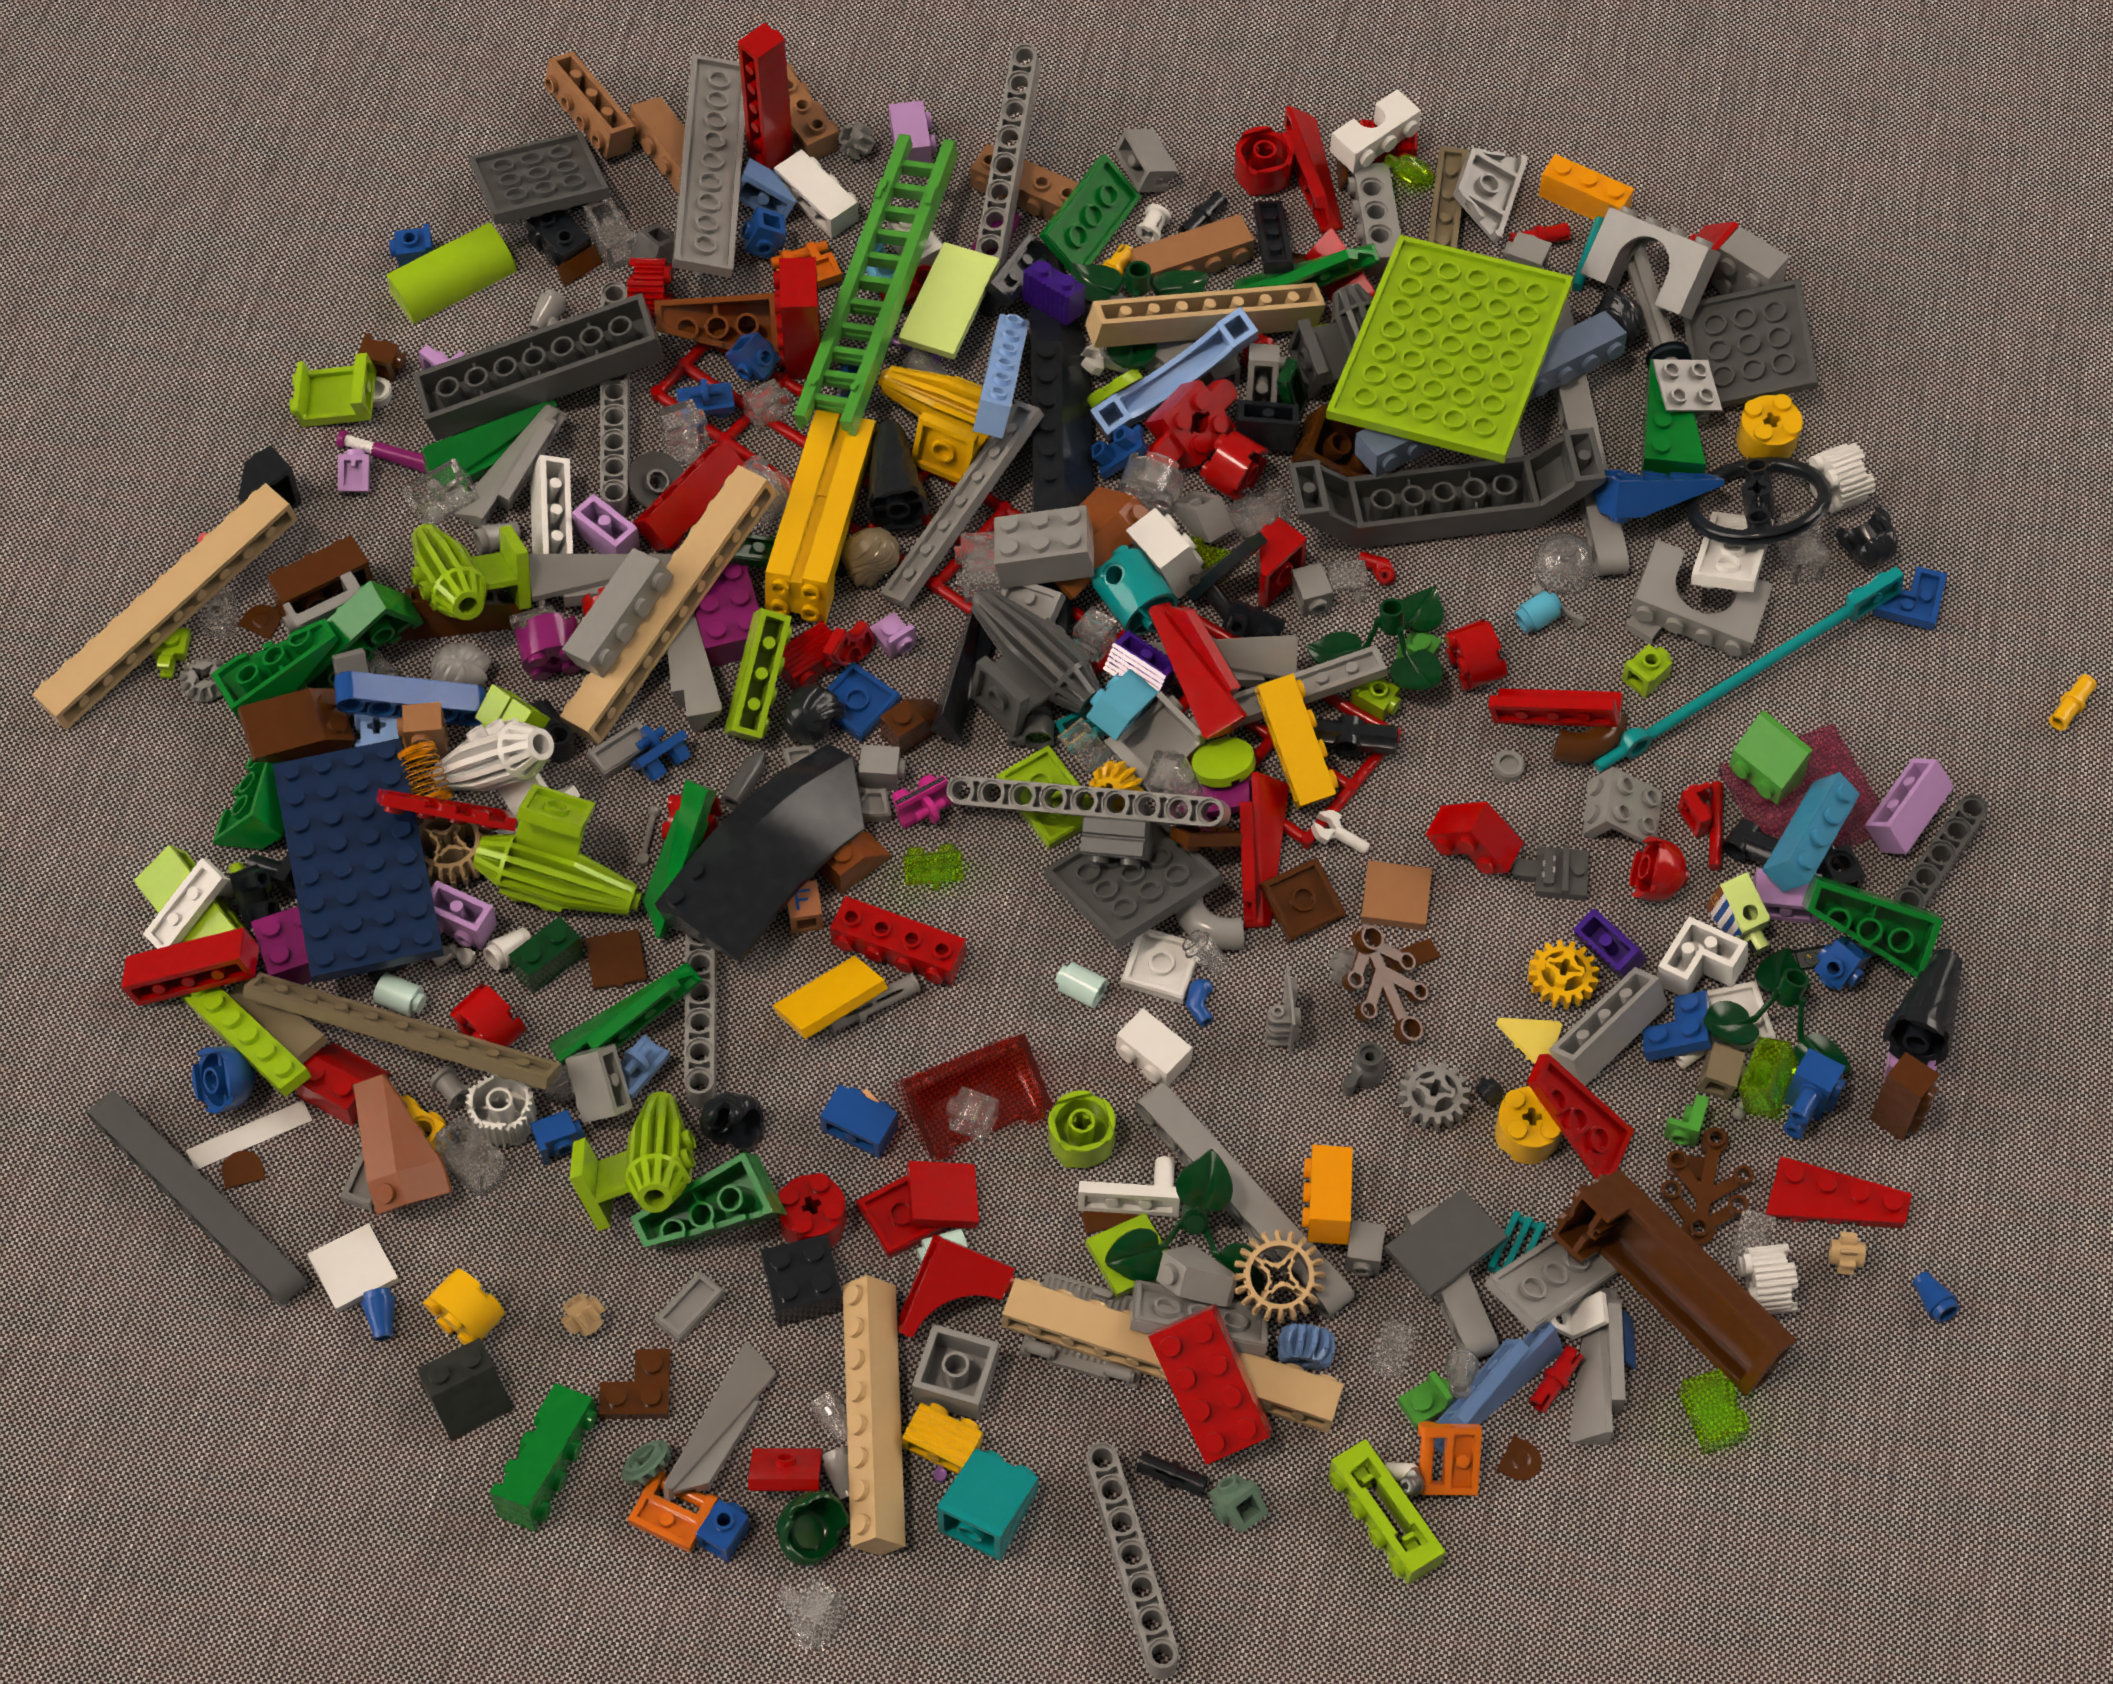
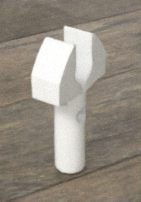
[1081,344,1130,376]
[1311,810,1370,854]

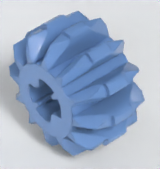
[1277,1323,1336,1370]

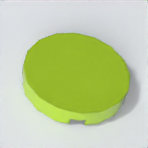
[1087,369,1143,408]
[1191,737,1256,788]

